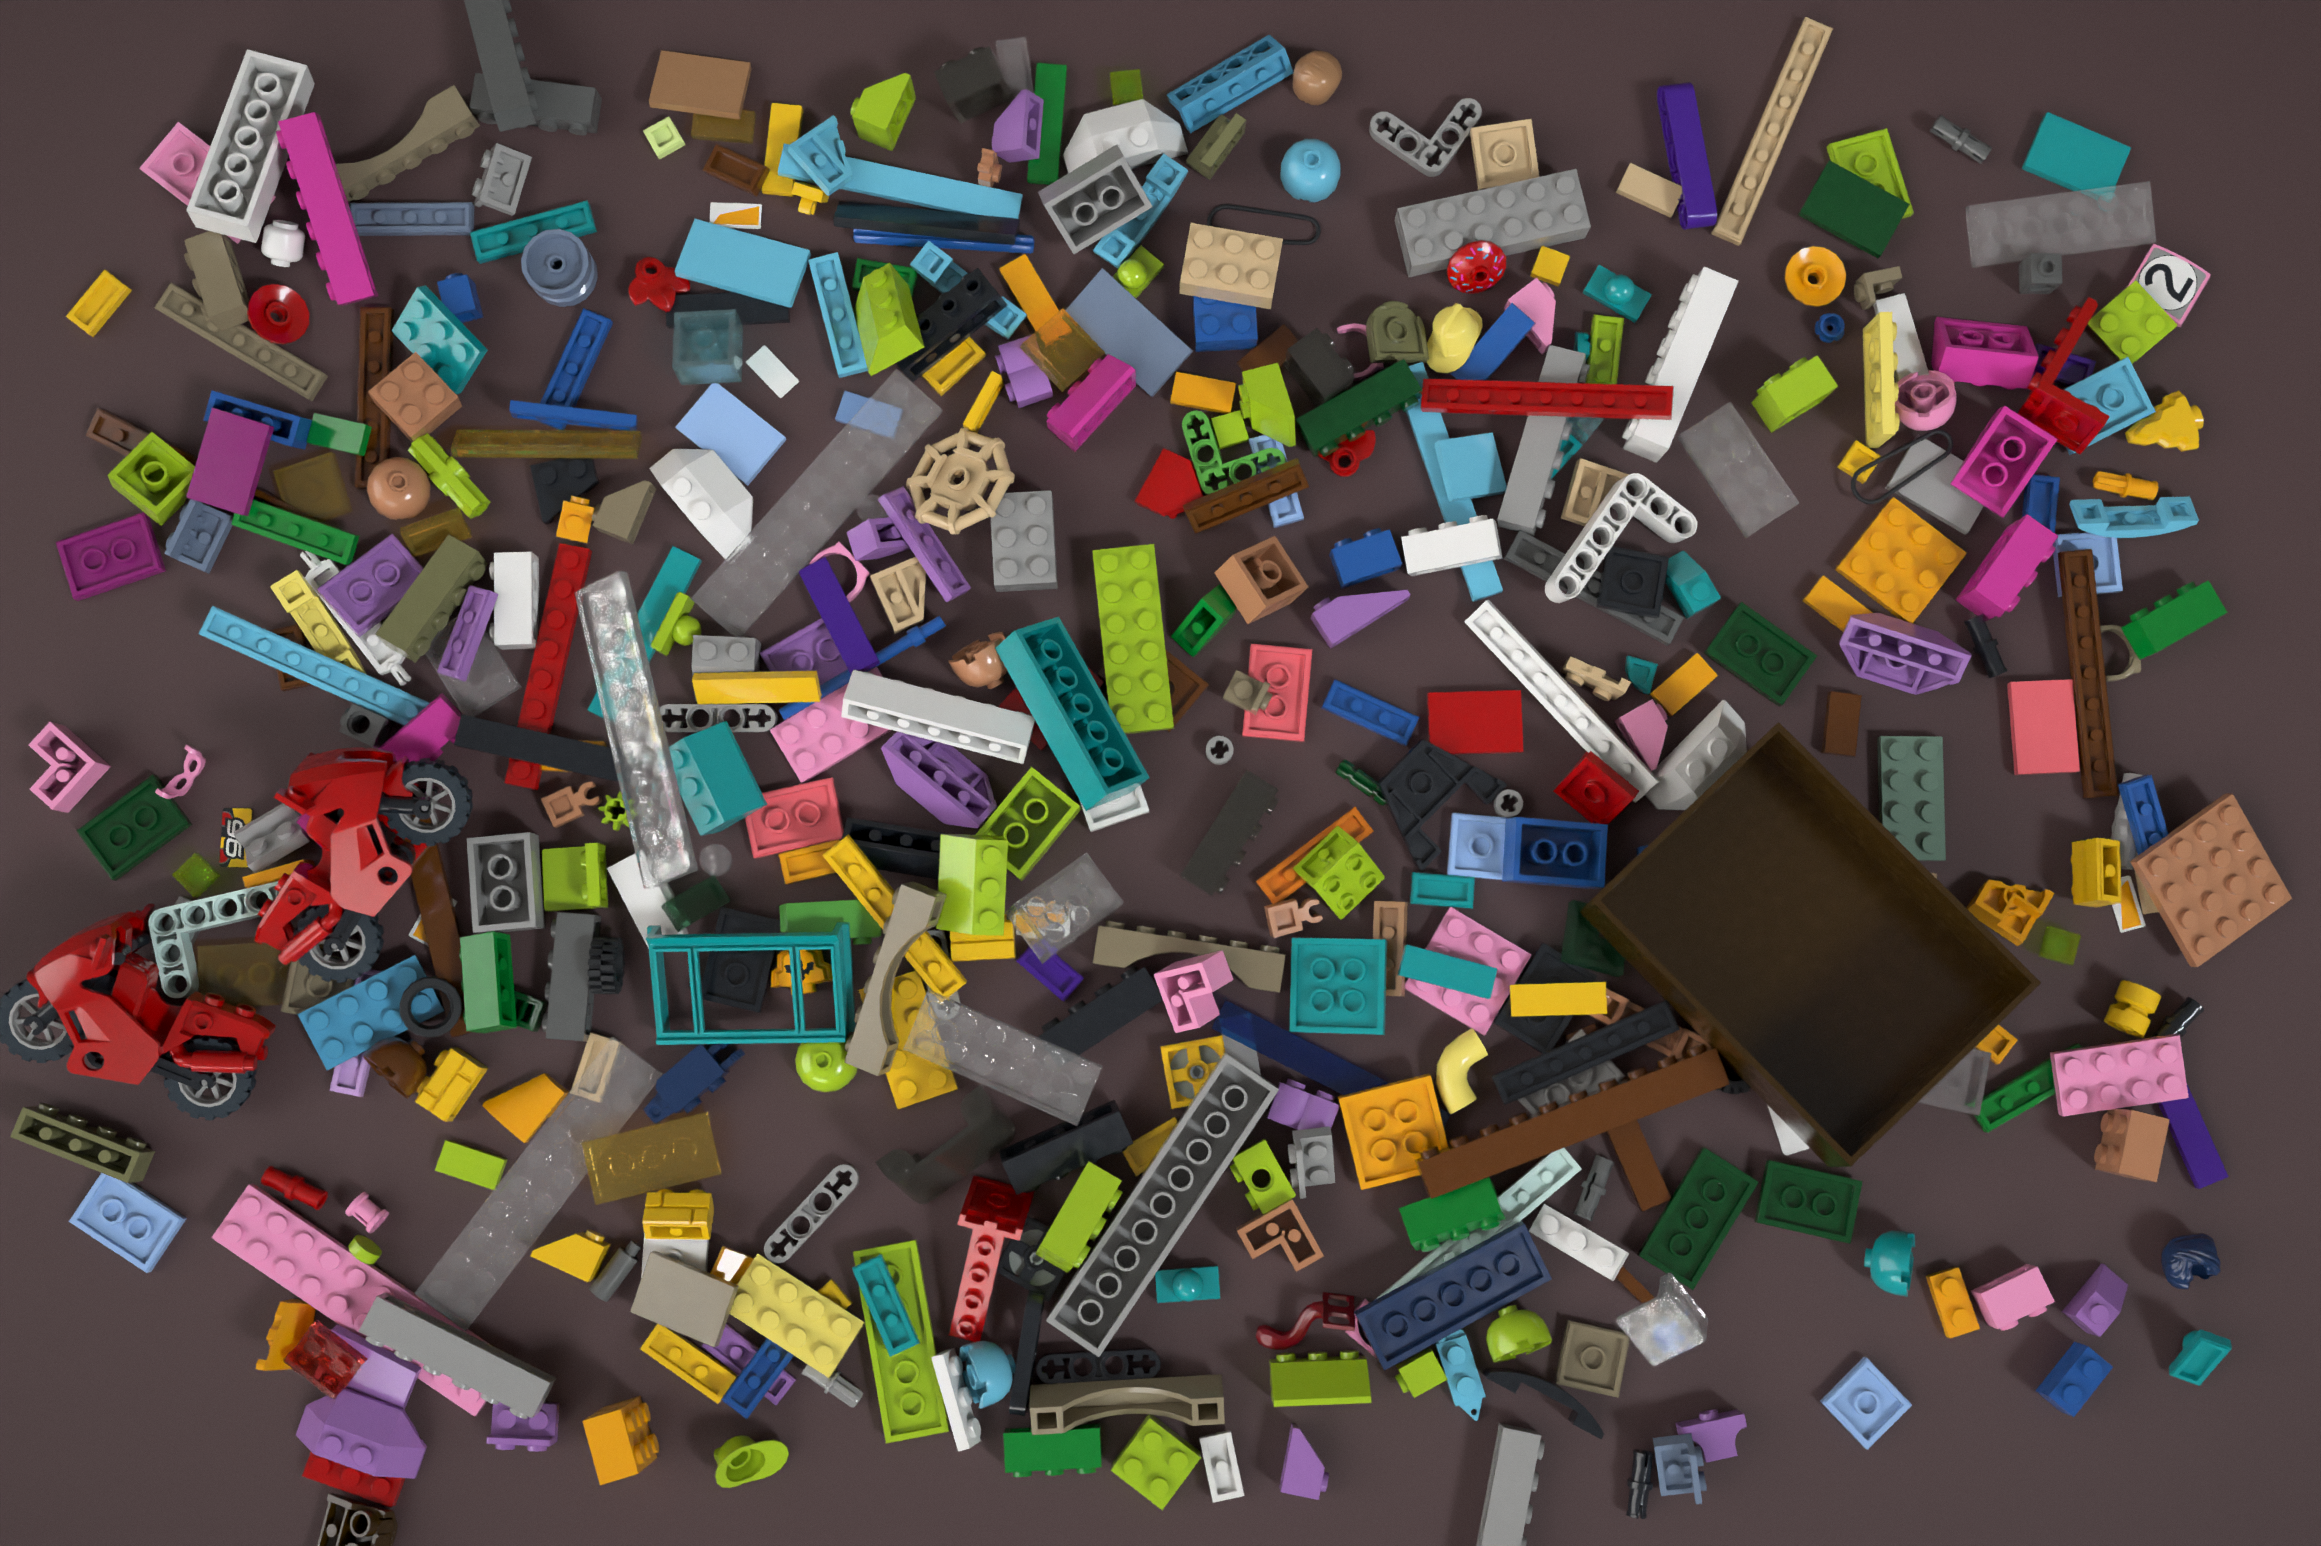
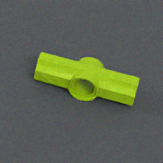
[408,433,491,519]

